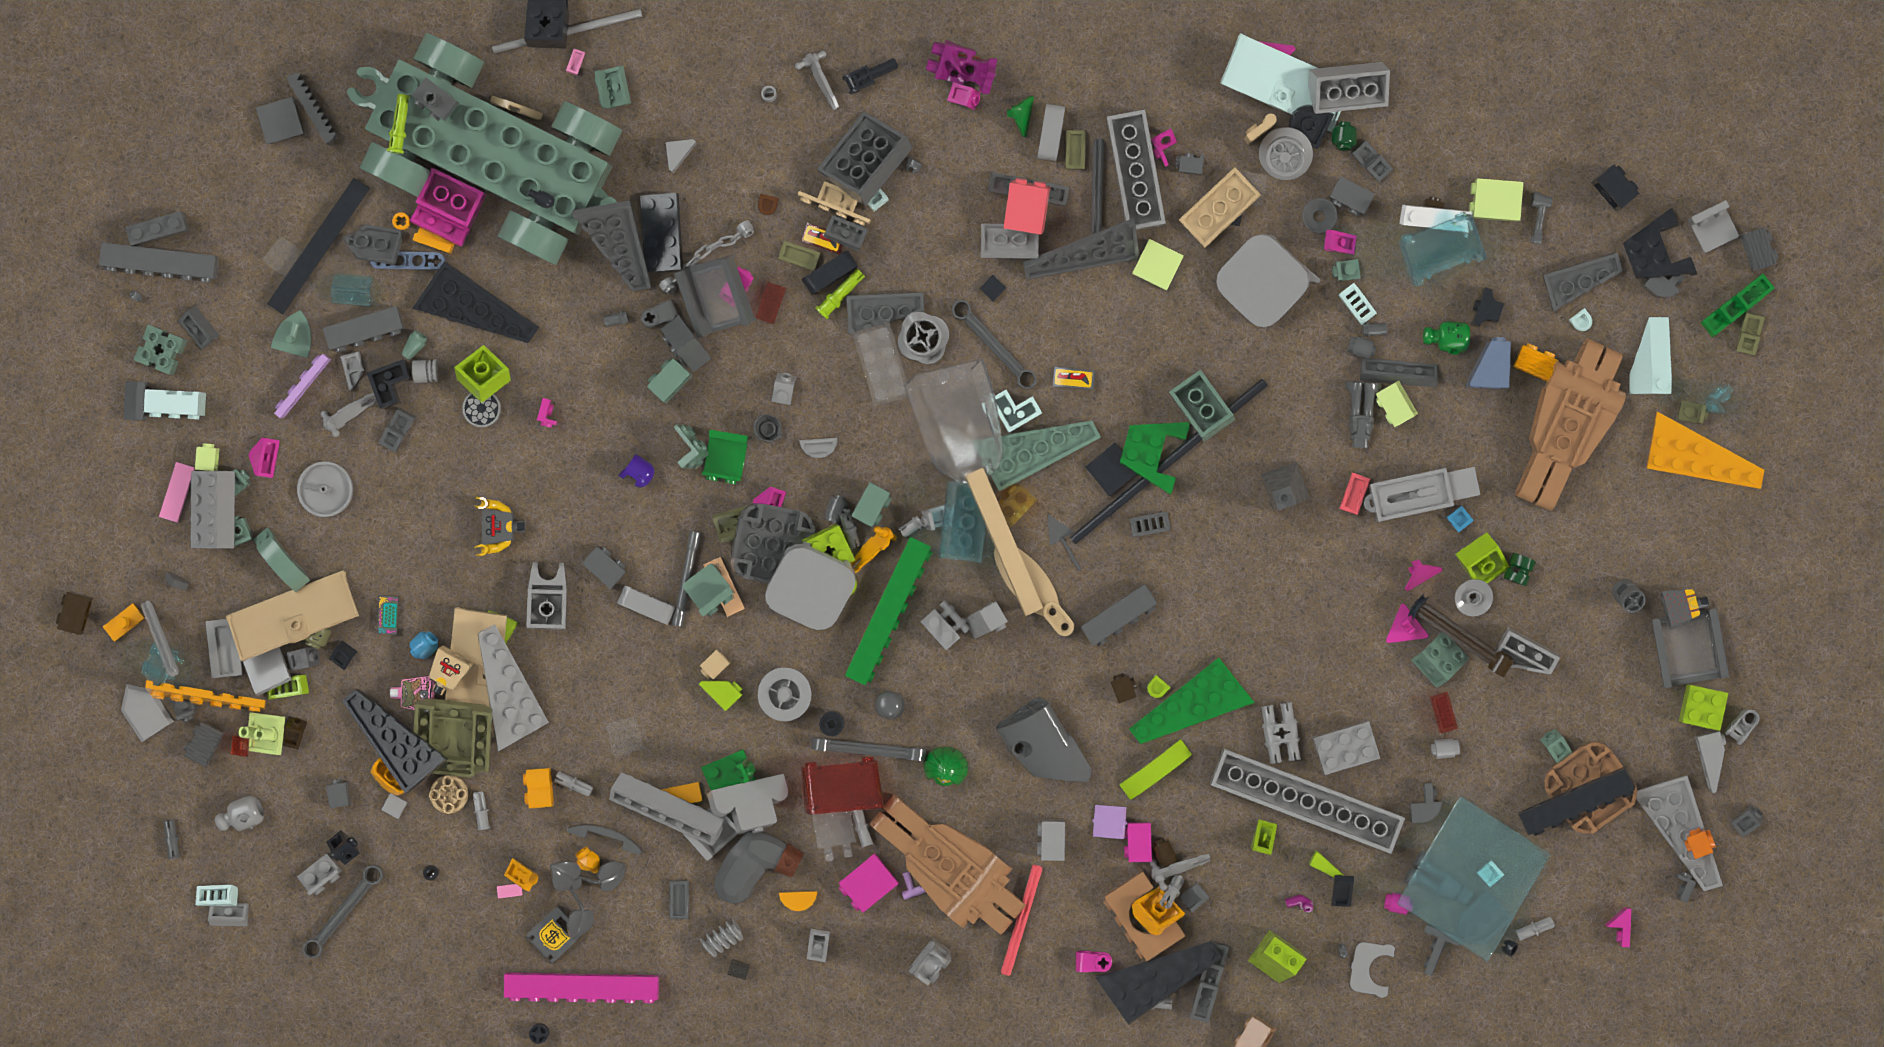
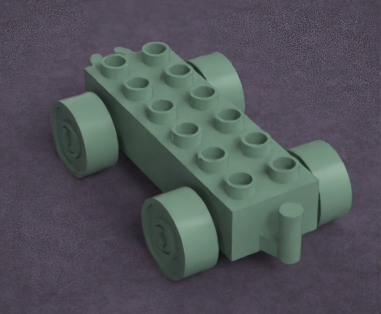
[347,33,623,265]

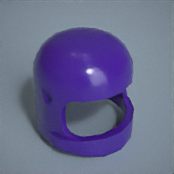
[618,454,655,488]

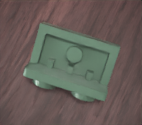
[595,66,631,109]

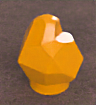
[575,846,600,873]

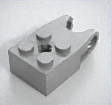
[527,562,567,630]
[909,937,952,986]

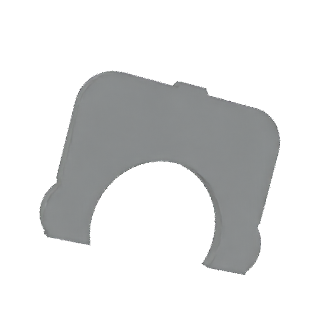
[1350,942,1395,998]

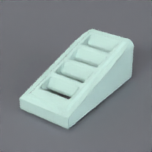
[1338,283,1377,325]
[196,885,238,906]

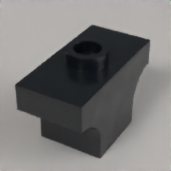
[1471,287,1504,327]

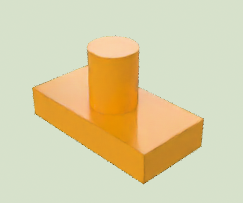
[103,603,146,642]
[504,858,538,892]

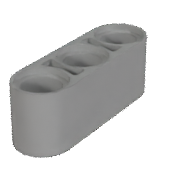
[1037,104,1065,162]
[617,585,675,625]

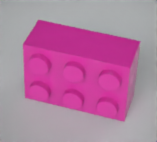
[416,168,487,229]

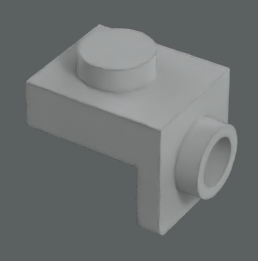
[772,373,796,405]
[921,504,950,531]

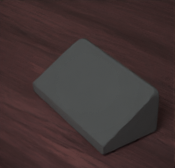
[178,306,220,350]

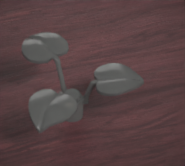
[550,861,625,939]

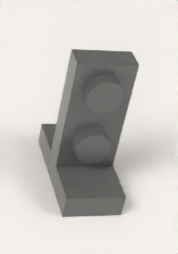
[1423,923,1465,976]

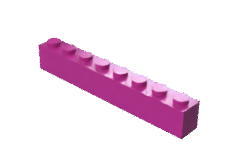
[504,972,659,1003]

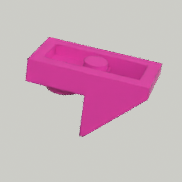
[1324,230,1356,255]
[1605,907,1631,947]

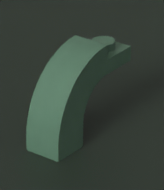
[253,527,310,592]

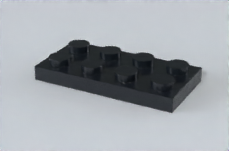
[640,193,683,272]

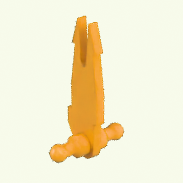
[850,526,897,573]

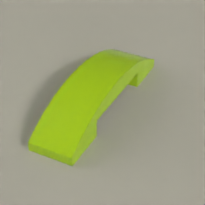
[1119,739,1192,800]

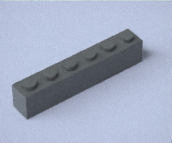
[99,243,219,283]

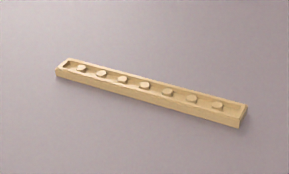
[964,467,1043,616]

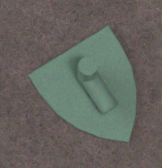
[271,310,311,358]

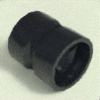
[819,710,845,737]

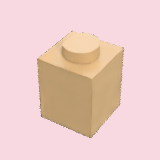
[700,649,731,679]

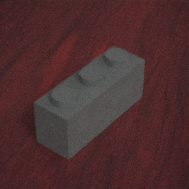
[125,211,190,247]

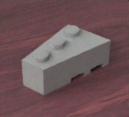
[965,601,1008,639]
[1495,627,1560,675]

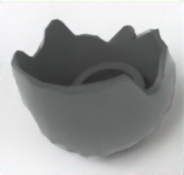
[753,414,782,443]

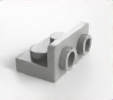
[297,853,342,896]

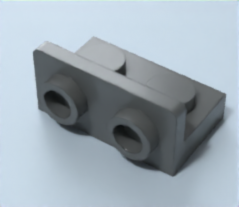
[824,215,868,251]

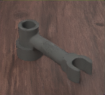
[1530,191,1553,244]

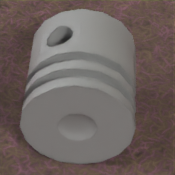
[412,359,439,383]

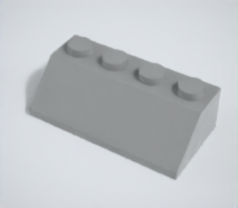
[1309,62,1390,114]

